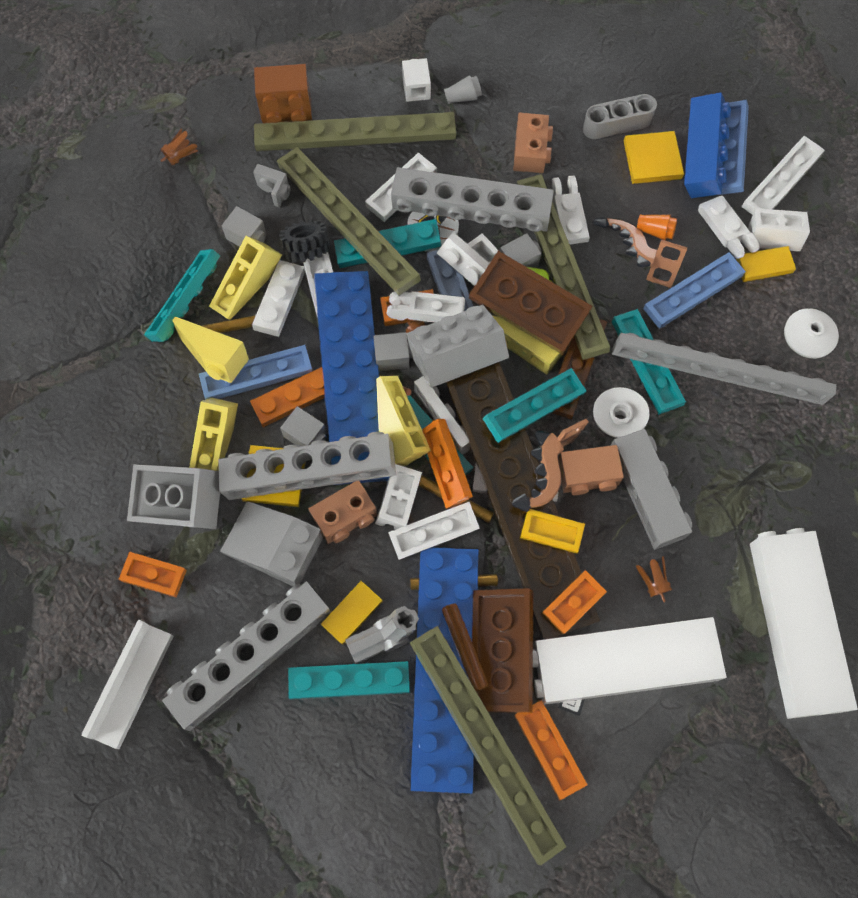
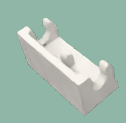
[748,208,810,251]
[375,464,422,530]

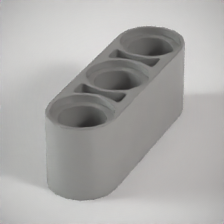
[583,94,657,139]

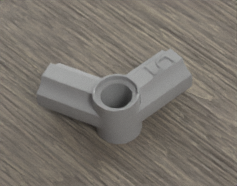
[345,606,419,664]

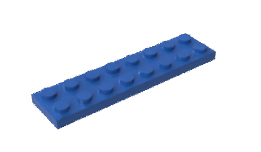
[314,271,390,485]
[411,548,478,793]

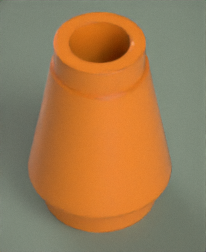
[637,214,677,240]

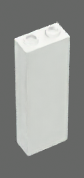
[750,528,858,719]
[533,617,727,705]

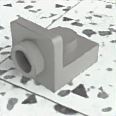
[253,164,291,207]

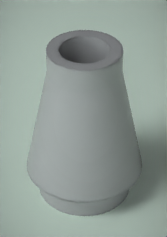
[444,75,482,104]

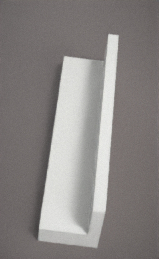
[82,620,174,749]

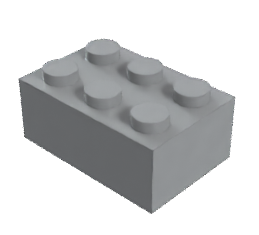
[406,305,509,388]

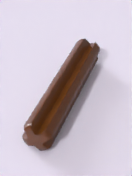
[442,603,488,691]

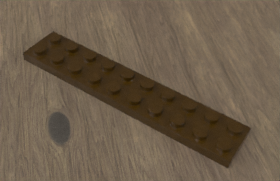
[446,362,600,640]

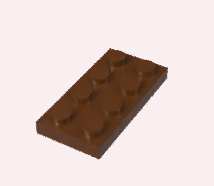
[469,251,593,355]
[472,588,533,713]

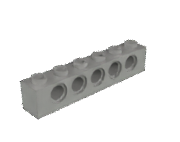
[391,167,554,232]
[218,432,396,500]
[162,581,331,731]

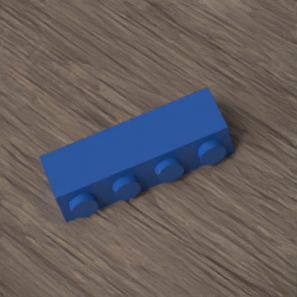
[684,92,731,198]

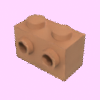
[513,113,553,173]
[558,445,624,495]
[308,481,377,544]

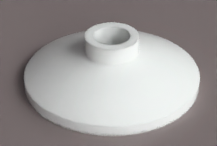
[784,309,839,359]
[593,387,649,438]

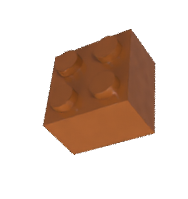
[254,64,312,123]

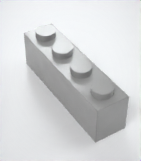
[611,429,692,550]

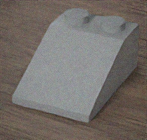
[127,464,220,529]
[220,501,323,586]

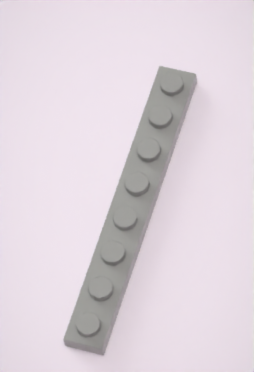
[612,333,836,405]

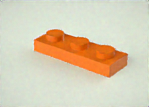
[250,367,325,427]
[422,419,473,509]
[514,700,588,800]

